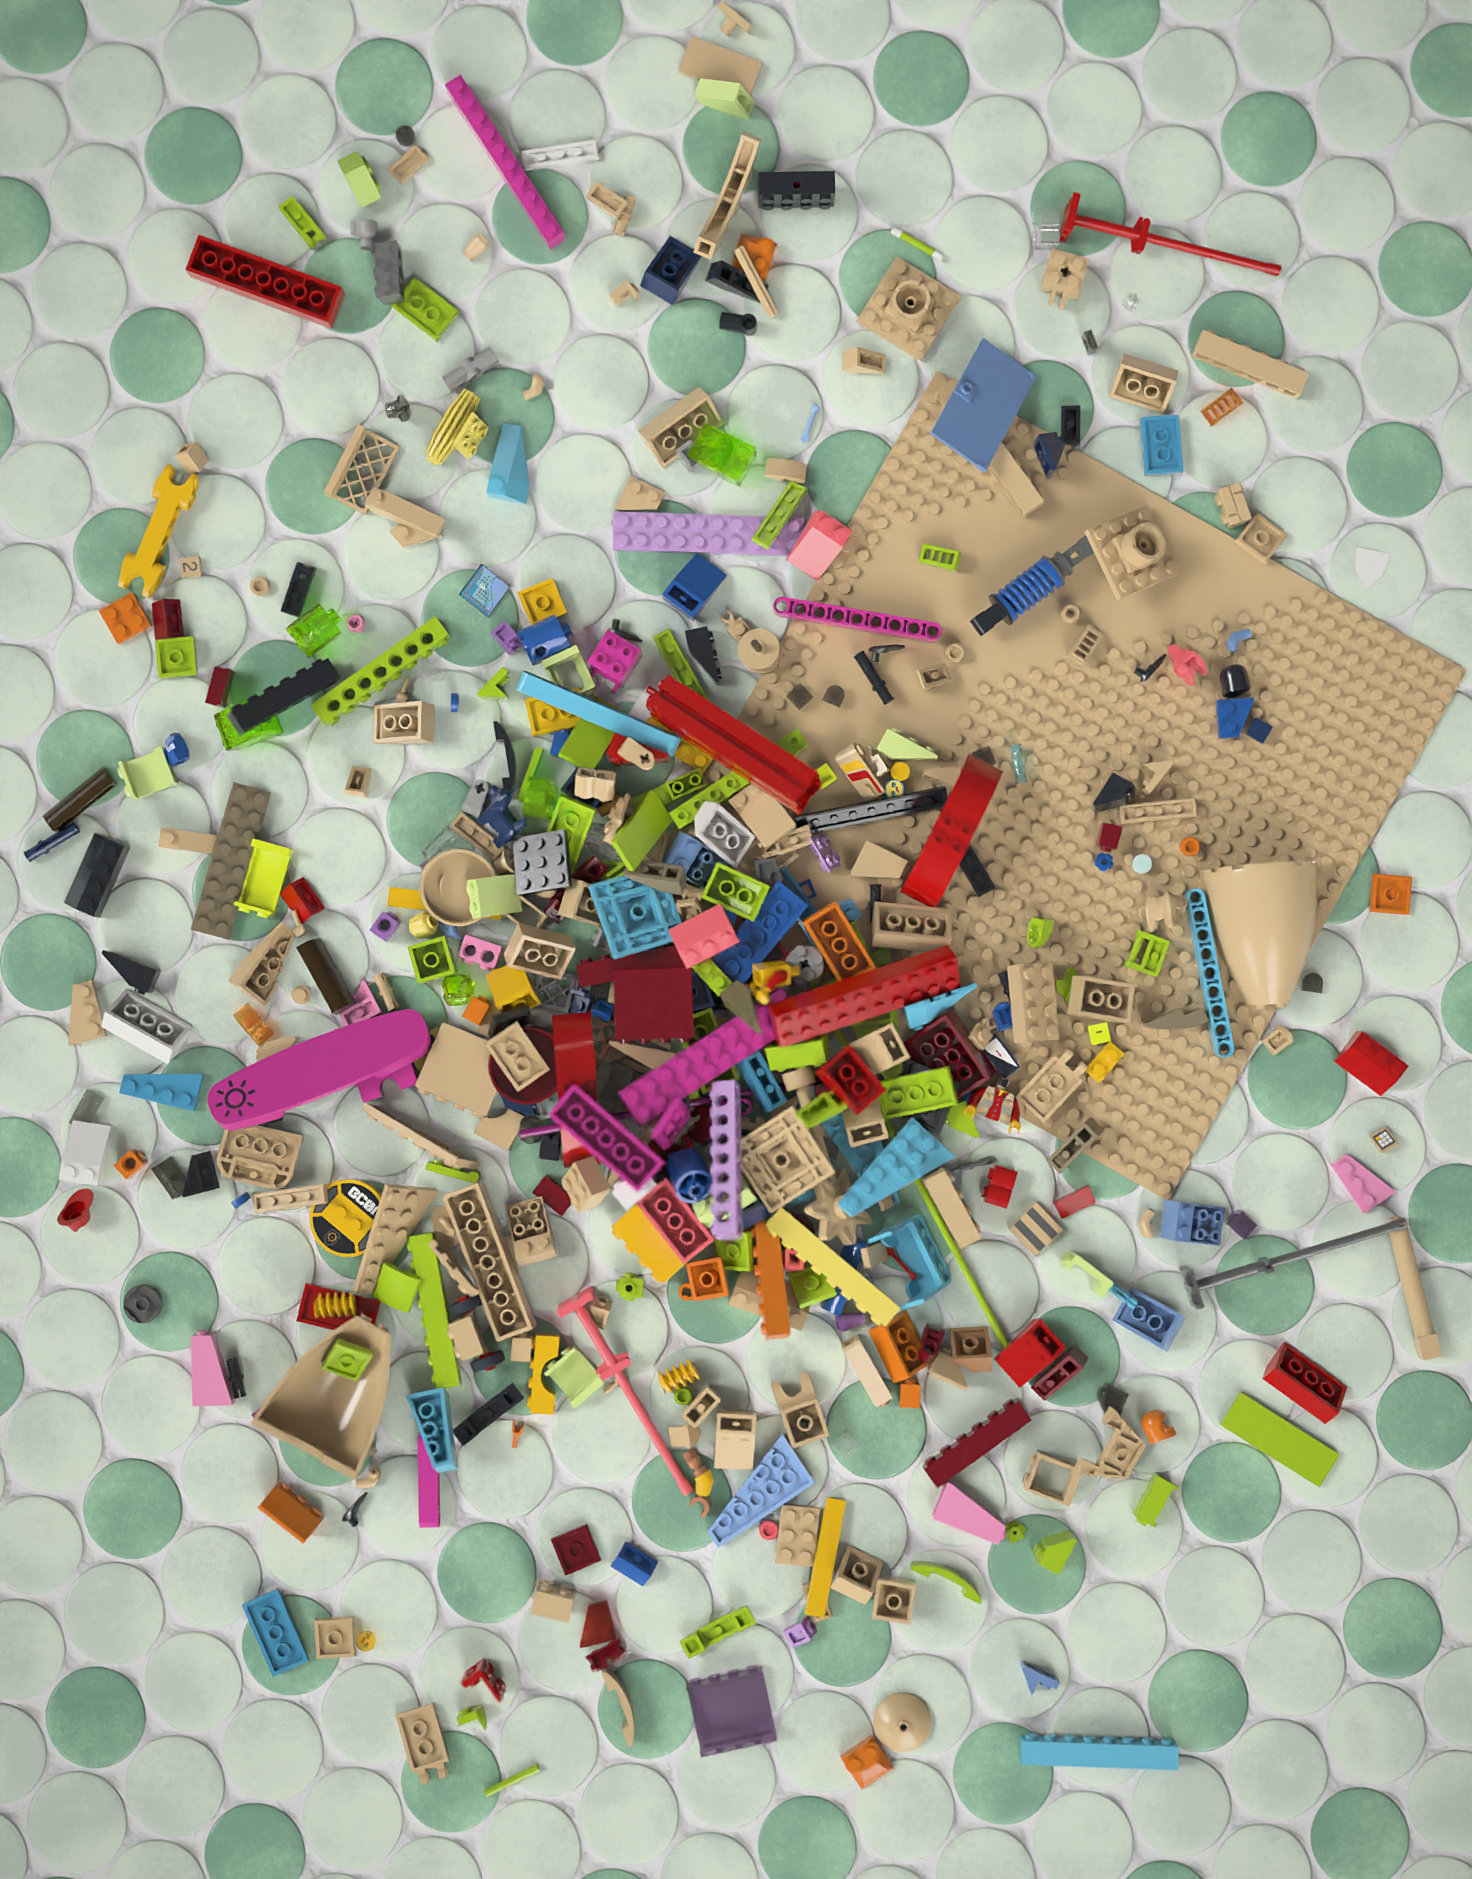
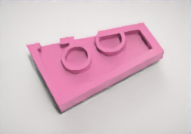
[1330,1154,1396,1213]

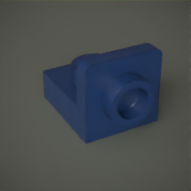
[568,987,595,1013]

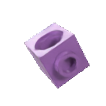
[369,911,401,942]

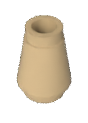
[463,232,490,261]

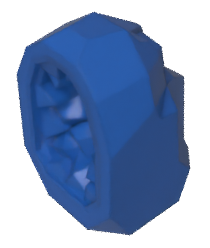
[164,732,190,767]

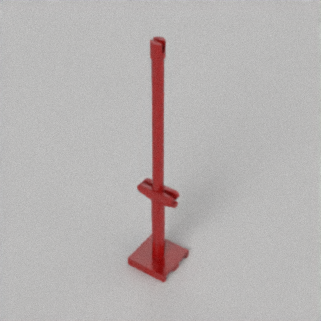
[1058,192,1282,277]

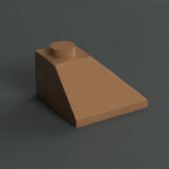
[949,1326,992,1372]

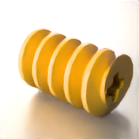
[314,1292,356,1318]
[658,1359,701,1395]

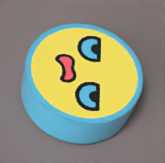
[884,780,904,797]

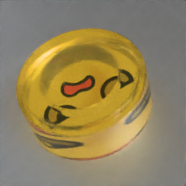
[356,1630,376,1652]

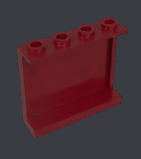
[613,968,694,1044]

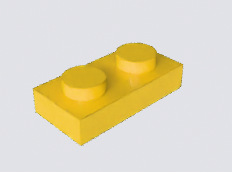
[1085,1041,1124,1083]

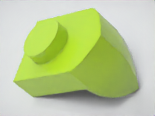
[457,1705,487,1730]

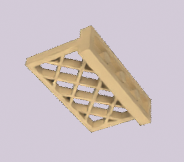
[324,424,399,515]

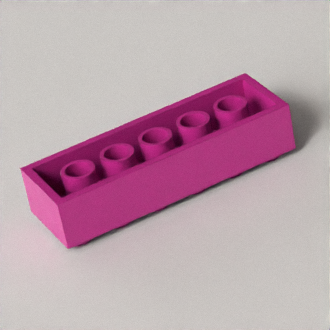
[548,1084,664,1192]

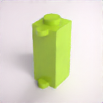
[1132,1473,1178,1528]

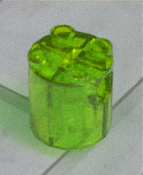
[285,603,342,658]

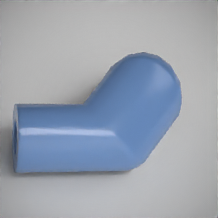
[1226,629,1251,652]

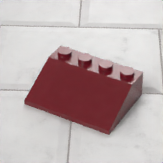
[903,1009,997,1099]

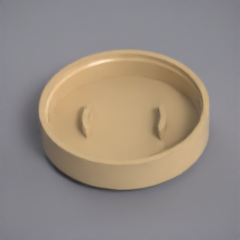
[419,848,496,926]

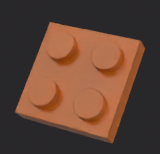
[99,592,152,645]

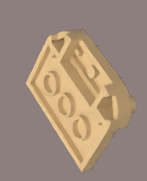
[217,1125,304,1190]

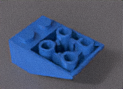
[662,553,727,621]

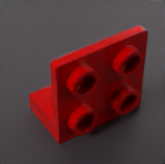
[460,1658,506,1703]

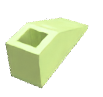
[876,728,938,761]

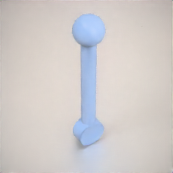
[801,404,819,443]

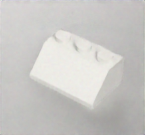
[695,802,755,868]

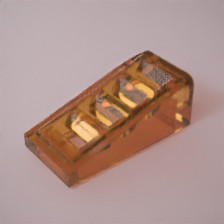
[1200,388,1243,427]

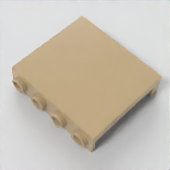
[415,1022,497,1119]

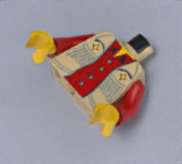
[962,1077,1021,1134]

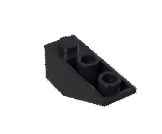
[685,626,722,685]

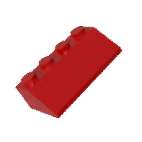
[1262,1342,1347,1424]

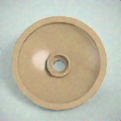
[873,1692,932,1752]

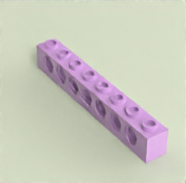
[710,1080,743,1240]

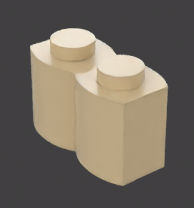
[575,768,616,802]

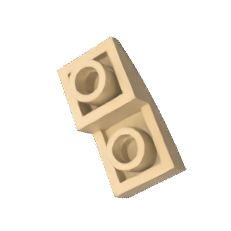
[764,458,807,484]

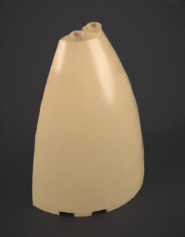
[1200,861,1317,1009]
[250,1314,391,1480]

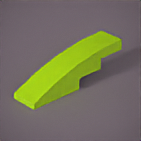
[795,1091,848,1128]

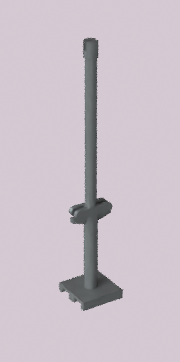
[1179,1217,1408,1310]

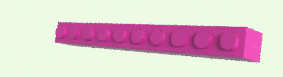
[445,74,565,250]

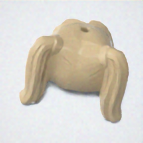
[1145,891,1187,934]

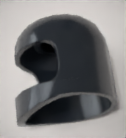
[1219,664,1251,698]

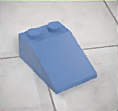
[1112,1287,1186,1352]

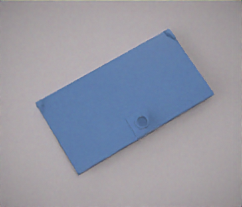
[930,338,1037,472]

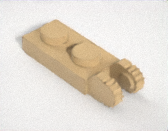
[758,825,813,859]

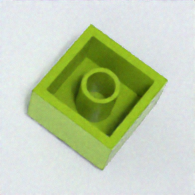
[407,936,458,984]

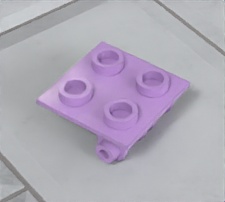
[809,833,841,873]

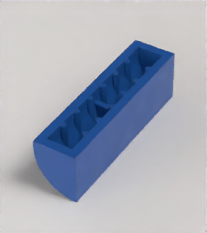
[821,1238,867,1316]

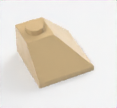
[928,1348,968,1391]

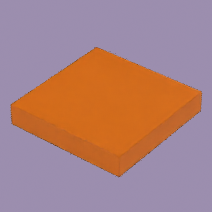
[1369,874,1412,915]

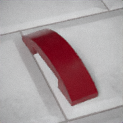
[544,855,609,924]

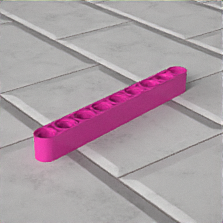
[773,597,942,642]

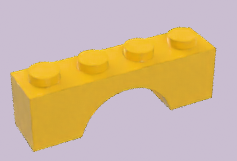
[527,1333,561,1415]

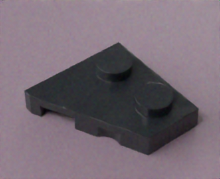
[182,1151,220,1198]

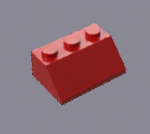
[1334,1031,1409,1096]

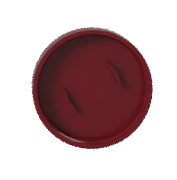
[488,1027,558,1105]

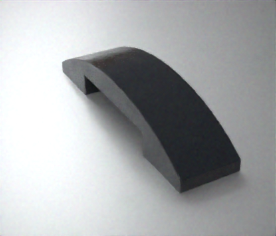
[493,721,517,790]
[453,1383,525,1446]

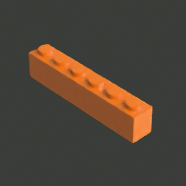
[750,1220,791,1340]

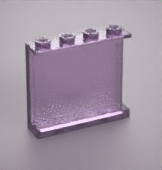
[686,1665,777,1757]

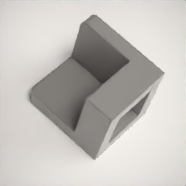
[676,439,705,473]

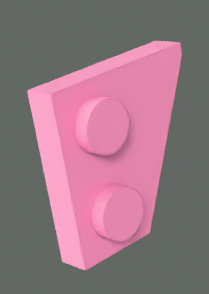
[339,980,382,1026]

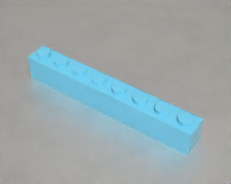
[1020,1733,1179,1771]

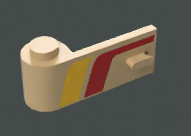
[835,742,886,802]

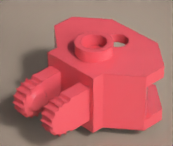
[1168,644,1207,686]

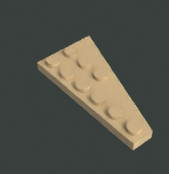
[363,1103,480,1170]
[353,1184,439,1294]

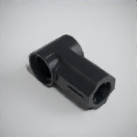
[719,312,758,336]

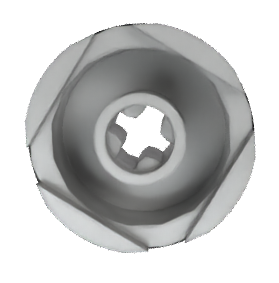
[786,946,826,990]

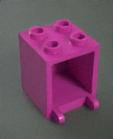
[587,629,643,694]

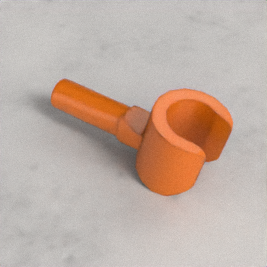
[512,1420,524,1448]

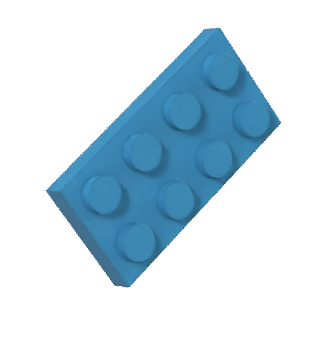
[242,1587,310,1677]

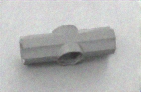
[442,347,499,393]

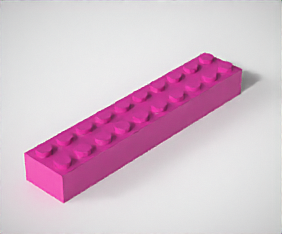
[617,988,788,1126]

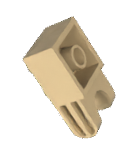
[771,1371,830,1448]

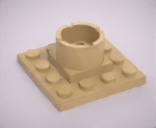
[857,257,961,362]
[1084,505,1180,601]
[741,1106,836,1214]

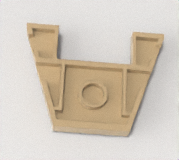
[1072,1406,1146,1479]

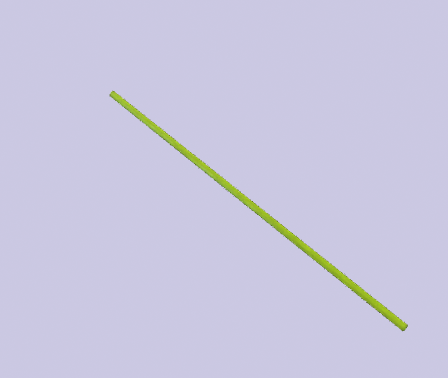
[810,986,1009,1349]

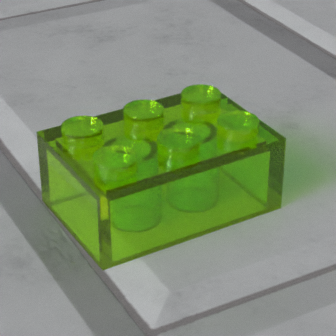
[522,776,559,823]

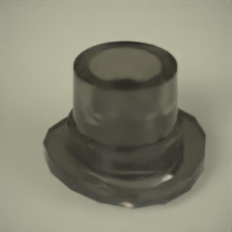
[385,395,411,422]

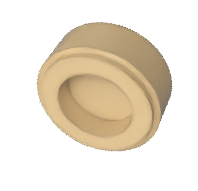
[250,577,270,597]
[945,643,965,663]

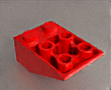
[994,1319,1066,1388]

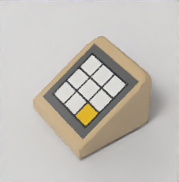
[1369,1126,1398,1153]

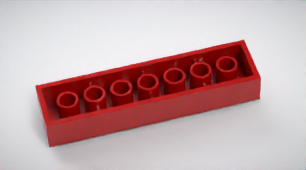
[185,235,345,329]

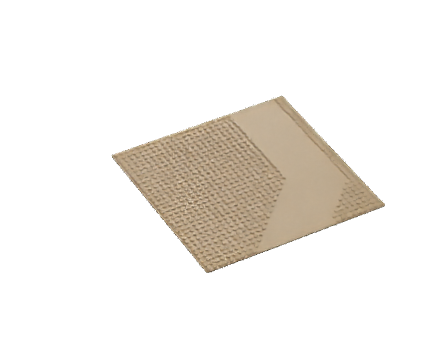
[662,372,1466,1199]

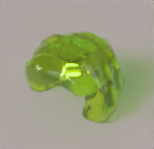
[442,974,476,1006]

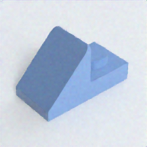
[1020,1661,1060,1695]

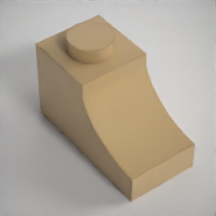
[842,347,886,375]

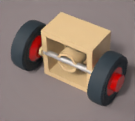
[447,1294,505,1372]

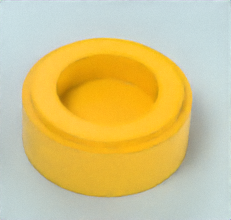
[890,762,910,782]

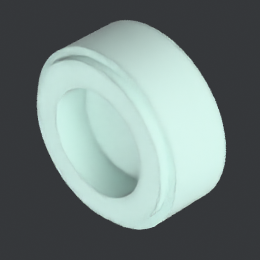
[1132,854,1152,874]

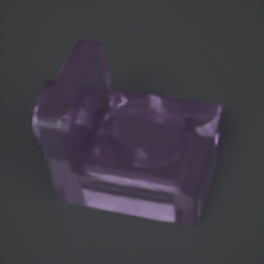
[1226,1210,1257,1240]

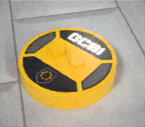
[309,1179,382,1257]

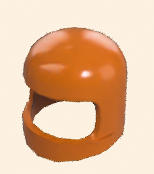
[1141,1410,1177,1444]

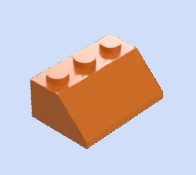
[868,1310,930,1383]
[257,1481,325,1544]

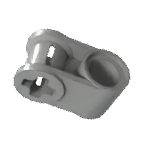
[461,780,491,817]

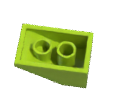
[701,862,770,922]

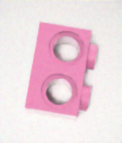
[458,934,504,971]

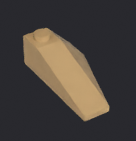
[228,922,295,1006]

